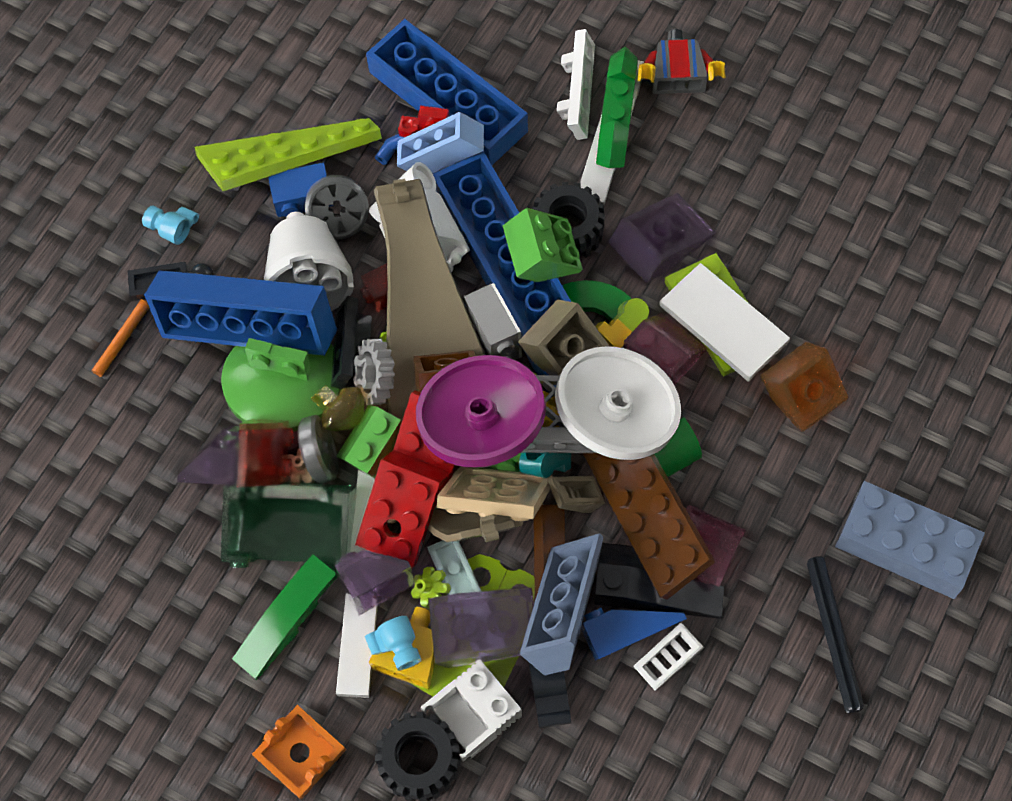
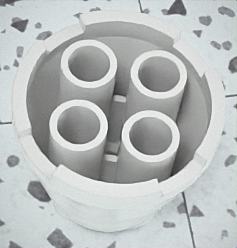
[264,212,354,311]

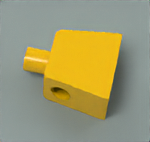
[369,607,439,689]

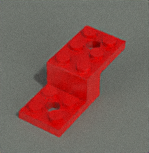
[355,390,456,568]

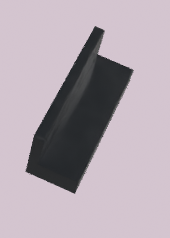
[331,296,372,393]

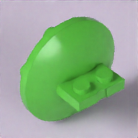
[221,338,341,433]

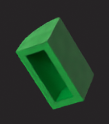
[655,417,702,477]

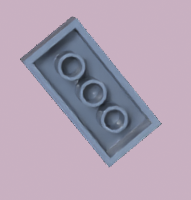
[835,481,985,599]

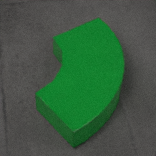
[562,280,632,322]

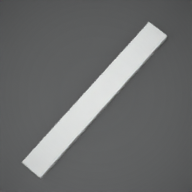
[336,470,382,698]

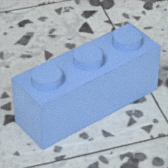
[397,112,484,173]

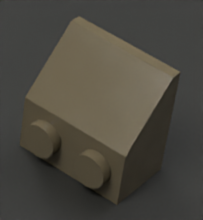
[518,299,610,376]

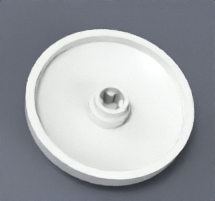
[555,347,681,460]

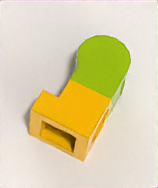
[595,298,649,348]

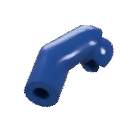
[375,134,405,165]

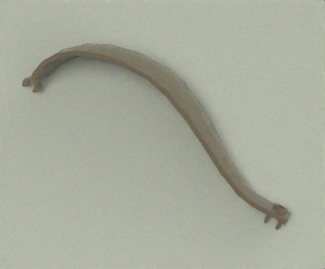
[374,178,523,542]

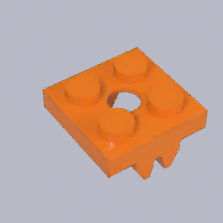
[252,705,346,800]

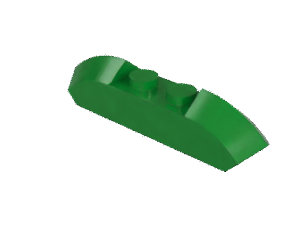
[596,46,638,168]

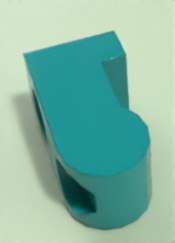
[519,452,571,478]

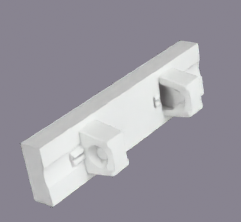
[557,29,595,140]

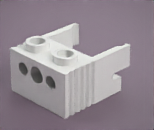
[421,659,522,762]

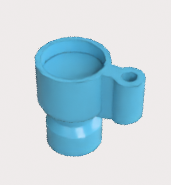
[142,205,199,245]
[365,616,422,670]

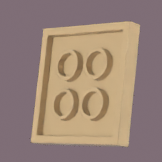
[437,466,552,521]

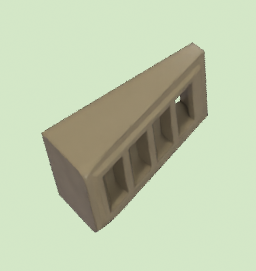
[548,476,605,513]

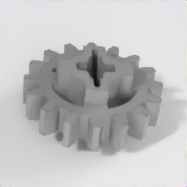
[353,339,395,405]

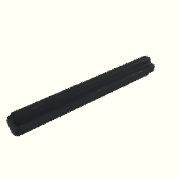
[807,556,864,713]

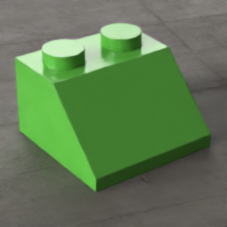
[336,405,402,479]

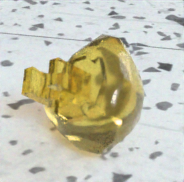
[311,385,364,431]

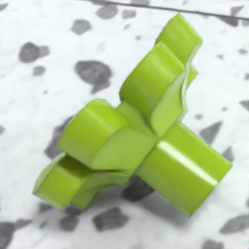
[411,566,451,608]

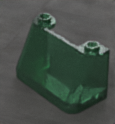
[221,480,357,573]

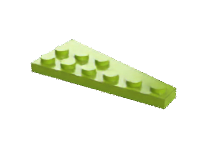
[194,118,382,191]

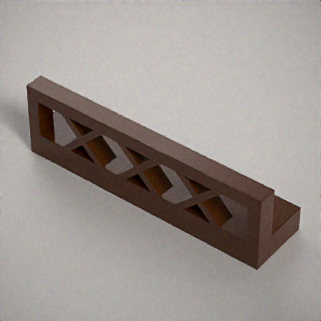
[533,503,565,600]

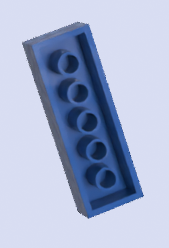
[366,19,528,165]
[144,270,337,356]

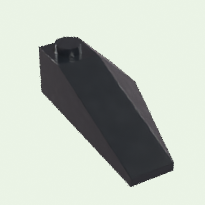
[594,543,724,619]

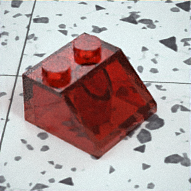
[237,419,293,487]

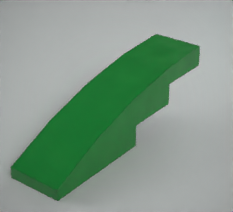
[232,554,338,680]

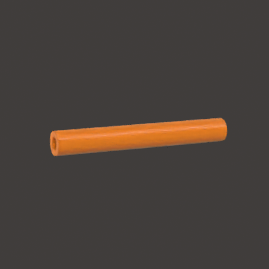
[92,299,149,377]

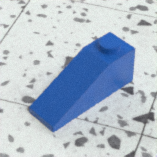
[581,608,687,661]

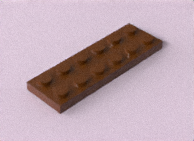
[583,453,716,600]

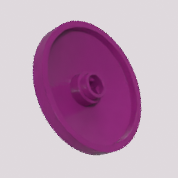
[416,355,546,467]

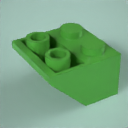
[503,208,583,282]

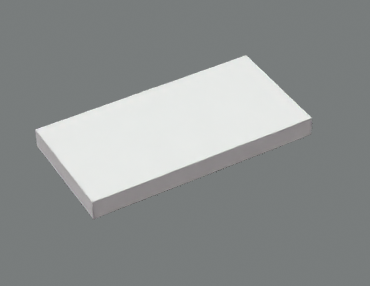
[659,263,790,382]

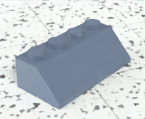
[520,533,603,675]

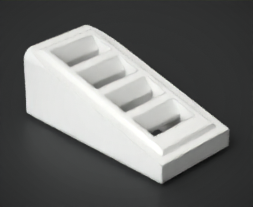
[634,623,704,691]

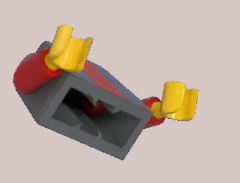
[637,29,726,94]

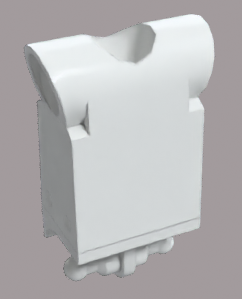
[369,162,470,272]

